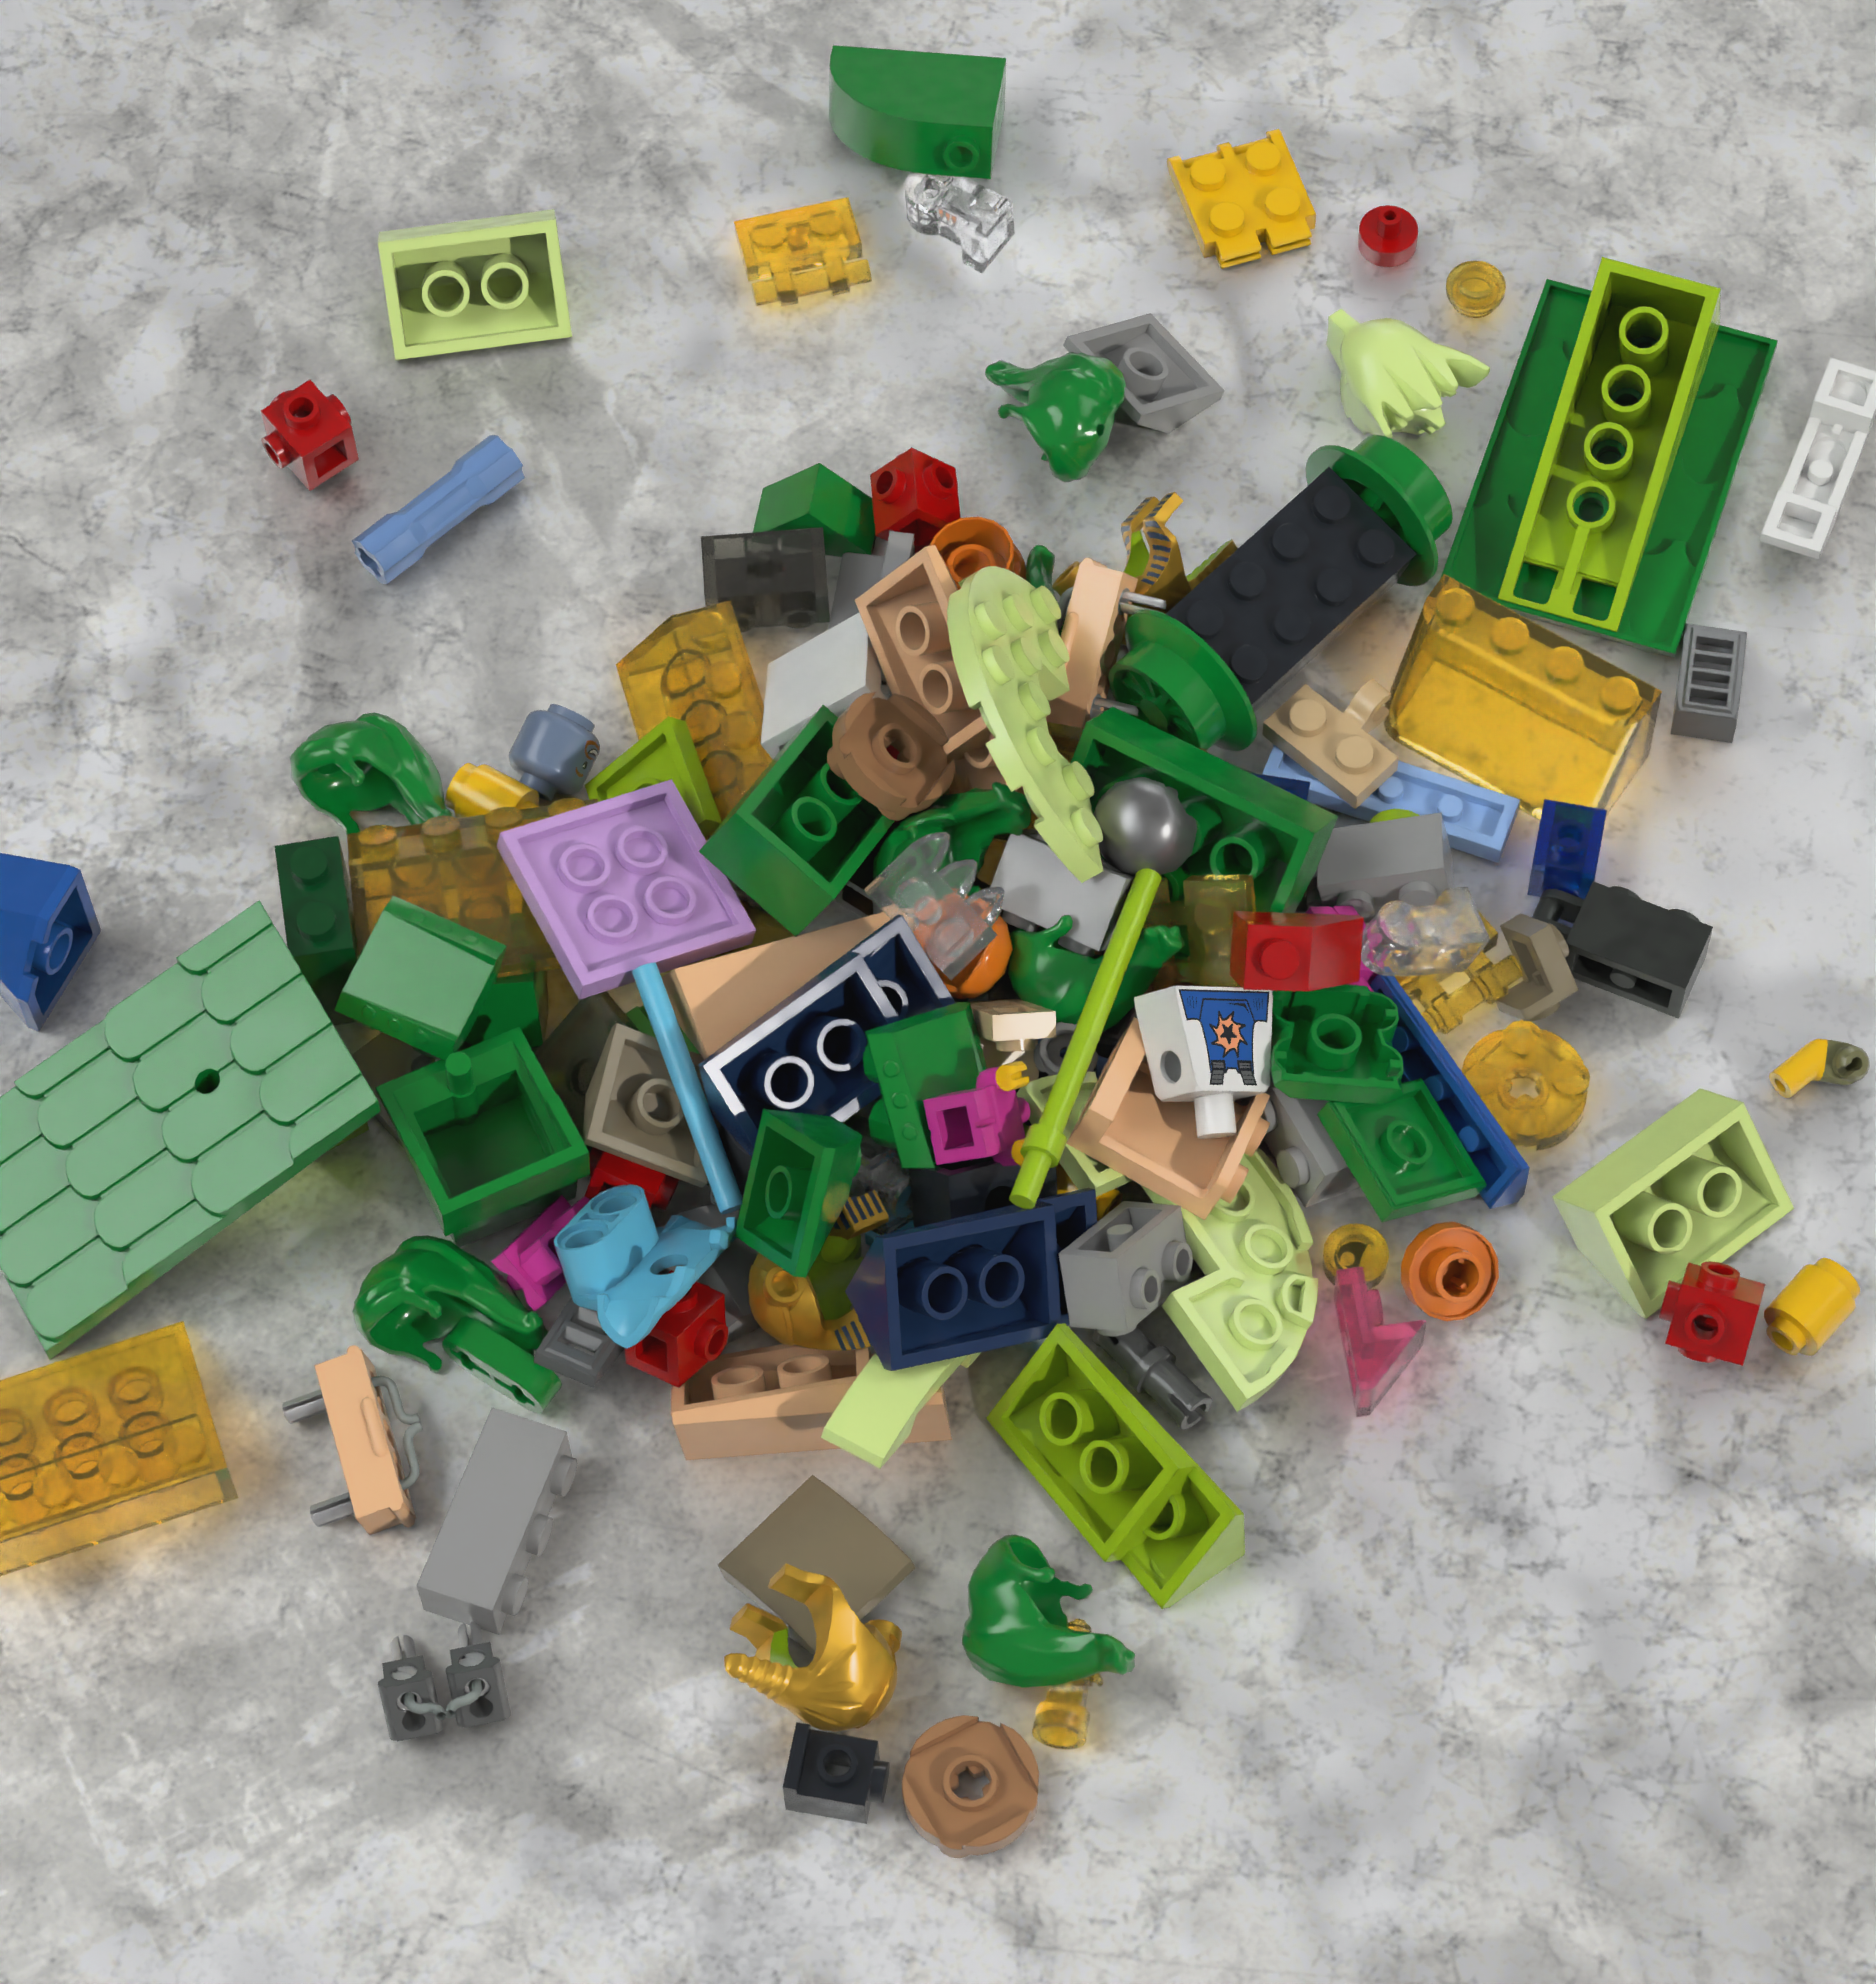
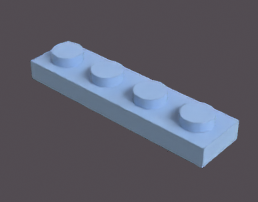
[1262,745,1520,863]

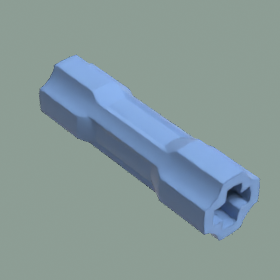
[352,435,525,584]

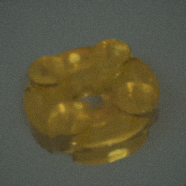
[1462,1020,1590,1151]

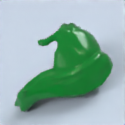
[985,352,1126,483]
[289,712,459,854]
[873,782,1031,915]
[1007,915,1185,1032]
[352,1235,548,1373]
[962,1535,1135,1688]

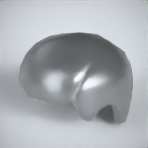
[1093,777,1197,875]

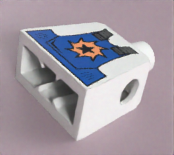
[1134,986,1273,1139]

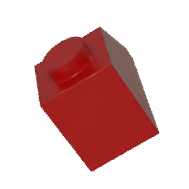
[1229,911,1364,992]

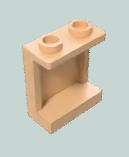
[1066,1017,1270,1220]

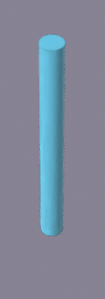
[632,963,743,1215]

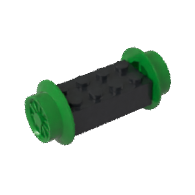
[1108,435,1453,752]

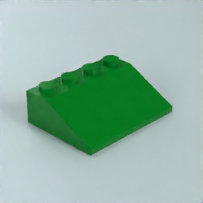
[1071,707,1338,988]

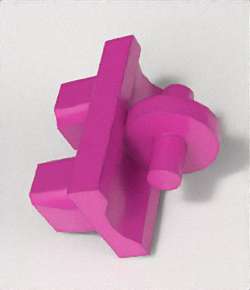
[491,1195,590,1311]

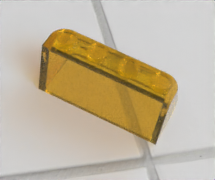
[1384,574,1662,836]

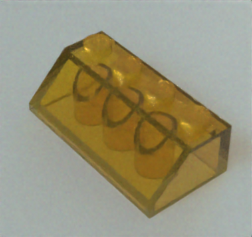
[616,600,773,841]

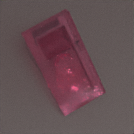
[1333,1267,1427,1417]

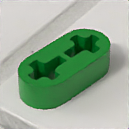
[442,1316,562,1413]

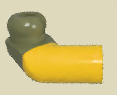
[1769,1039,1870,1099]

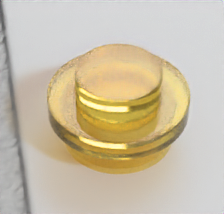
[1446,261,1506,318]

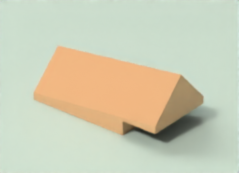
[855,545,1024,794]
[662,905,919,1060]
[671,1344,952,1460]

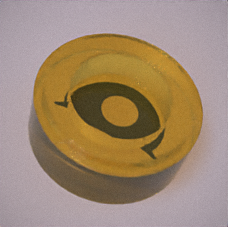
[1322,1223,1389,1293]

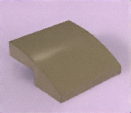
[718,1475,915,1655]

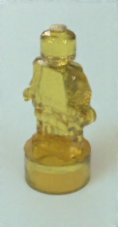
[1032,1619,1103,1750]

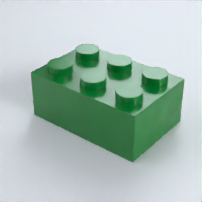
[698,705,895,937]

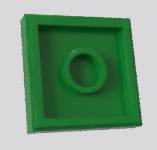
[1317,1078,1487,1223]

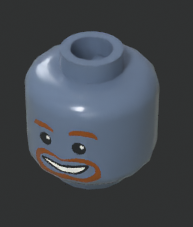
[508,704,600,801]

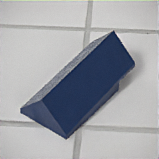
[698,914,956,1157]
[845,1188,1097,1371]

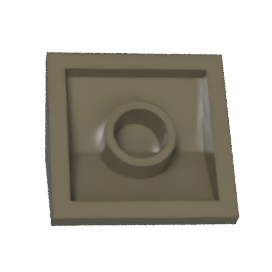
[583,1023,721,1188]

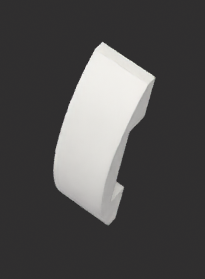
[1759,357,1876,559]

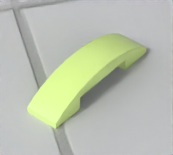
[821,1352,982,1469]

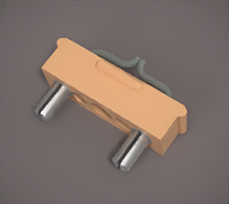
[1046,558,1166,733]
[282,1345,423,1535]

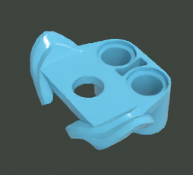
[554,1184,738,1349]

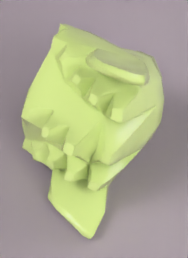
[1326,309,1490,439]

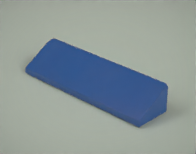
[1370,968,1530,1209]

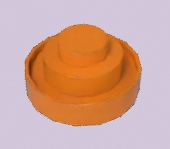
[1401,1222,1499,1321]

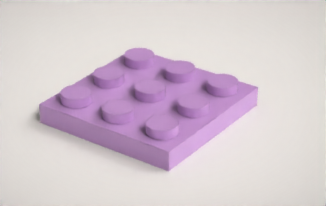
[497,779,756,1000]

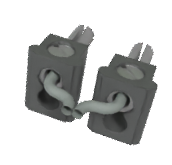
[378,1621,511,1742]

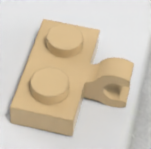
[1262,679,1399,809]

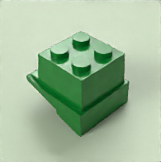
[375,1026,590,1248]

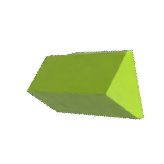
[986,1323,1245,1609]

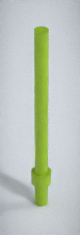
[1009,868,1162,1209]

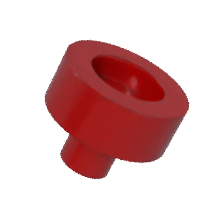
[1358,205,1418,267]

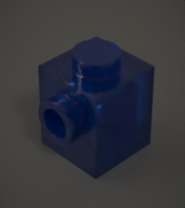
[1527,799,1607,899]

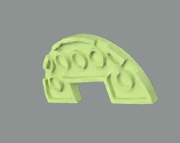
[947,566,1103,883]
[1017,1071,1319,1412]

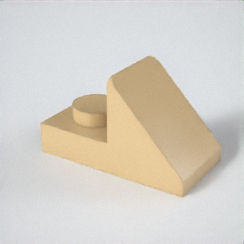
[957,999,1056,1082]

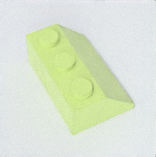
[378,209,572,360]
[1552,1088,1794,1319]

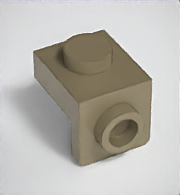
[1495,913,1579,1021]

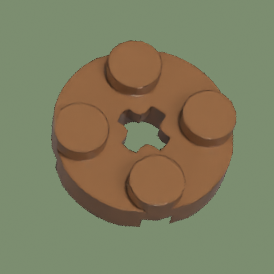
[827,692,955,821]
[902,1715,1039,1858]

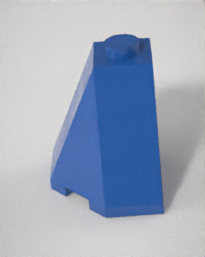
[0,853,101,1032]

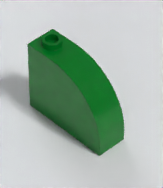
[829,45,1006,179]

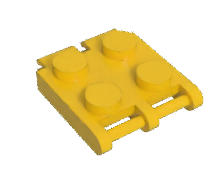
[1167,129,1316,269]

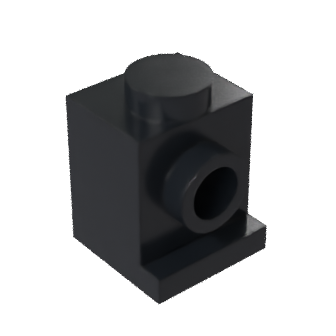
[783,1722,890,1824]

